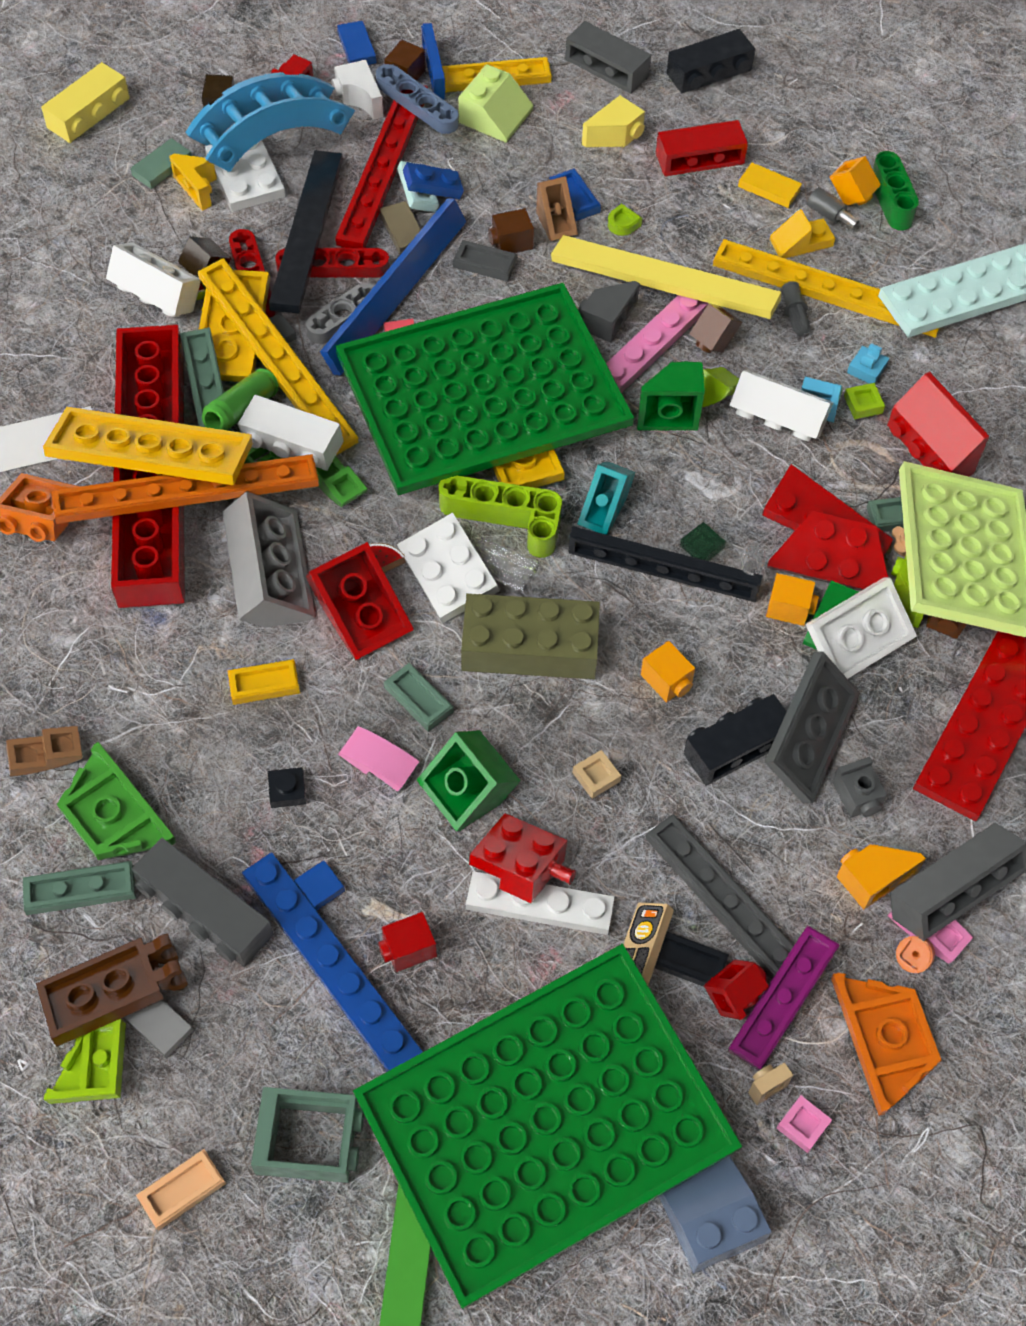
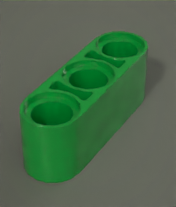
[873,151,919,231]

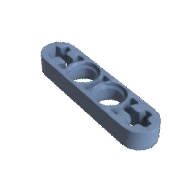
[375,64,459,134]

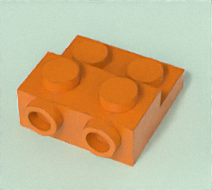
[0,473,80,542]

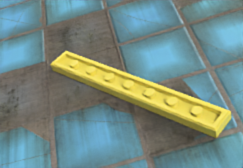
[551,235,781,319]

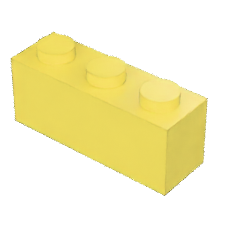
[41,62,130,143]

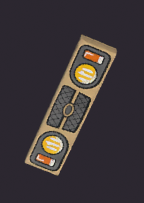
[623,902,674,985]

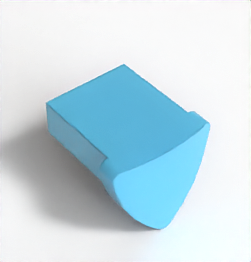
[801,377,843,423]

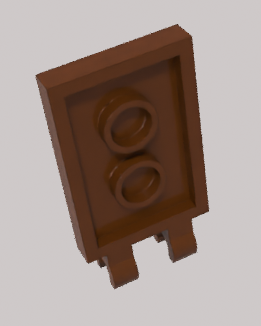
[36,934,188,1047]

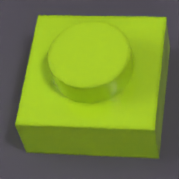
[844,383,885,420]

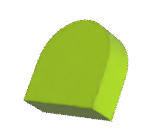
[608,203,643,236]

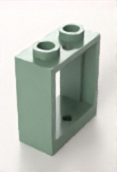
[251,1087,364,1183]

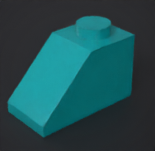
[577,461,636,535]

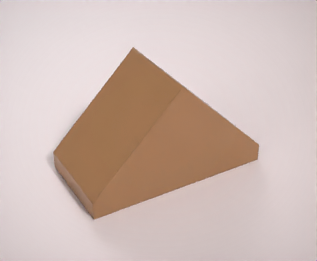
[536,176,578,241]

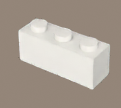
[106,242,201,317]
[729,370,834,442]
[238,395,343,471]

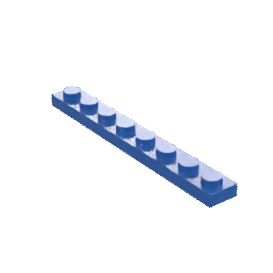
[242,852,423,1071]

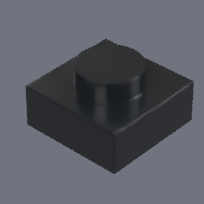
[268,767,306,808]

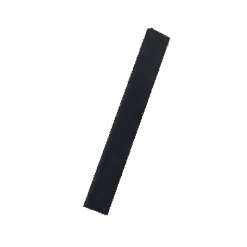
[269,150,343,314]

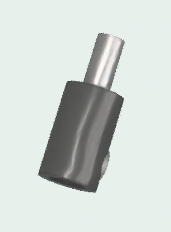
[807,187,859,229]

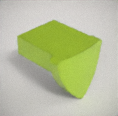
[702,367,739,407]

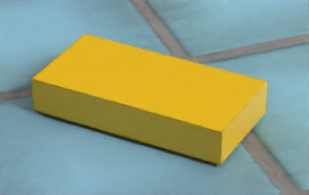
[738,162,802,208]
[227,659,300,705]

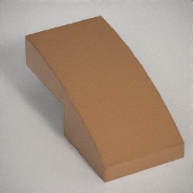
[6,726,82,777]

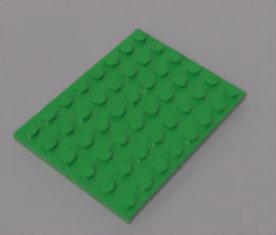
[336,282,634,496]
[353,943,742,1310]

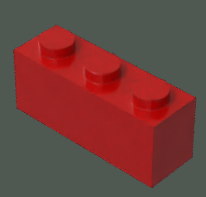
[656,120,748,177]

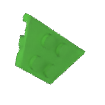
[57,742,176,860]

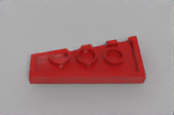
[762,464,893,558]

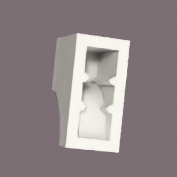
[331,60,383,120]

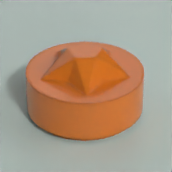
[896,935,935,973]

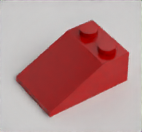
[305,542,414,661]

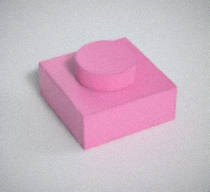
[776,1095,832,1153]

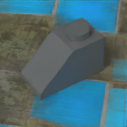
[578,281,640,343]

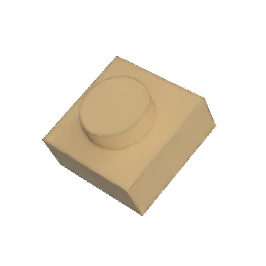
[572,750,621,799]
[748,1062,793,1105]

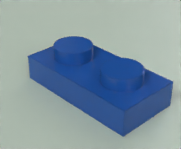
[403,162,464,200]

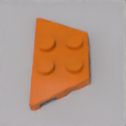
[831,972,941,1116]

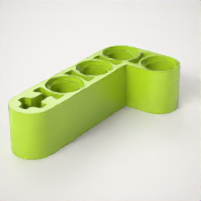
[439,475,562,558]

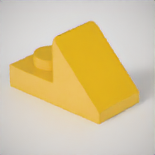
[169,154,217,211]
[769,209,835,259]

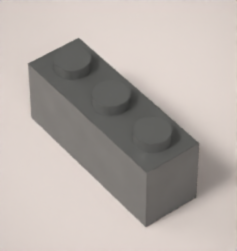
[565,21,651,94]

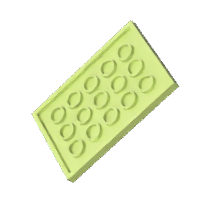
[899,461,1026,637]

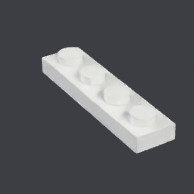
[466,871,614,935]

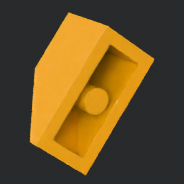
[836,844,926,910]

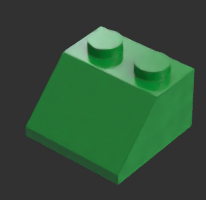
[637,361,705,430]
[417,730,521,831]

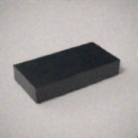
[655,931,729,987]

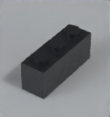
[666,28,755,94]
[684,694,787,786]

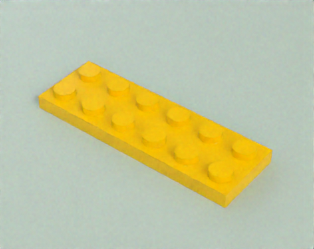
[43,407,253,485]

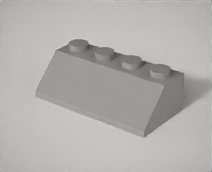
[223,491,315,628]

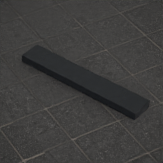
[568,526,763,602]

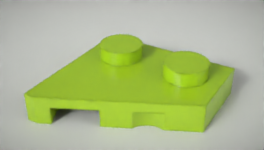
[44,1019,126,1104]

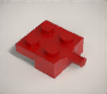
[469,813,576,903]

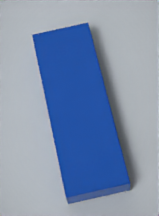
[421,23,445,100]

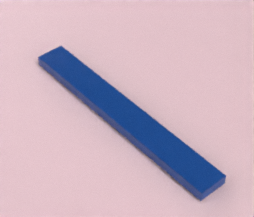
[320,198,466,375]

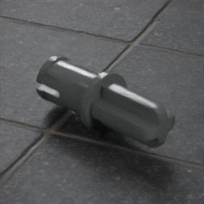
[781,281,811,336]

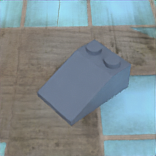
[659,1156,771,1274]

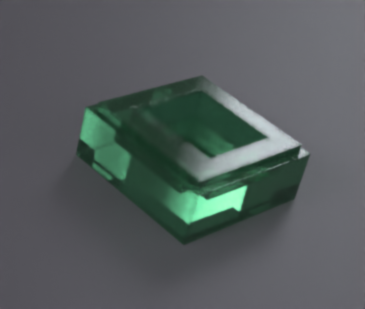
[680,522,726,561]

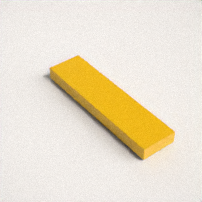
[442,57,552,92]

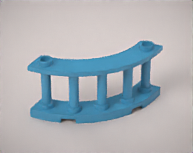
[185,72,355,172]

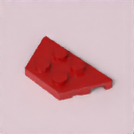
[767,511,888,591]

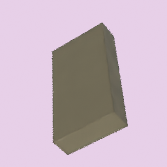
[379,201,421,255]

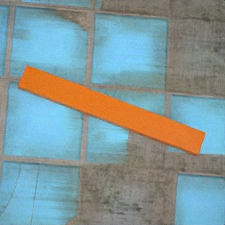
[51,454,319,524]

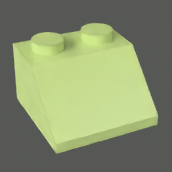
[458,64,533,143]

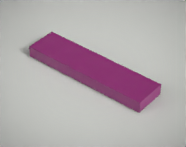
[728,925,839,1071]

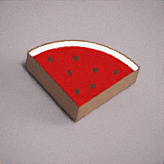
[369,543,406,573]

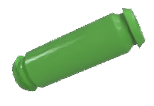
[202,368,279,430]

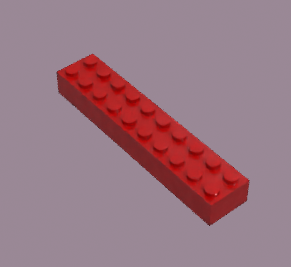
[111,325,185,608]

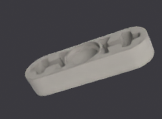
[306,283,374,344]

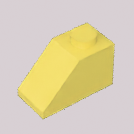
[582,95,645,147]

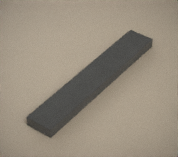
[645,814,794,979]

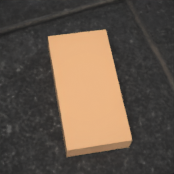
[136,1149,226,1231]

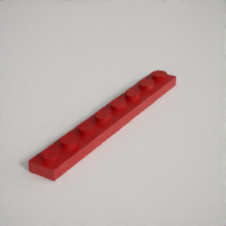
[335,85,428,248]

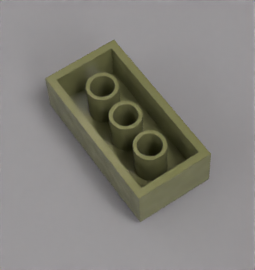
[461,593,600,679]

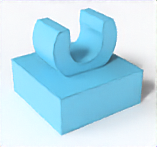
[847,343,889,384]

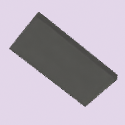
[764,651,860,803]

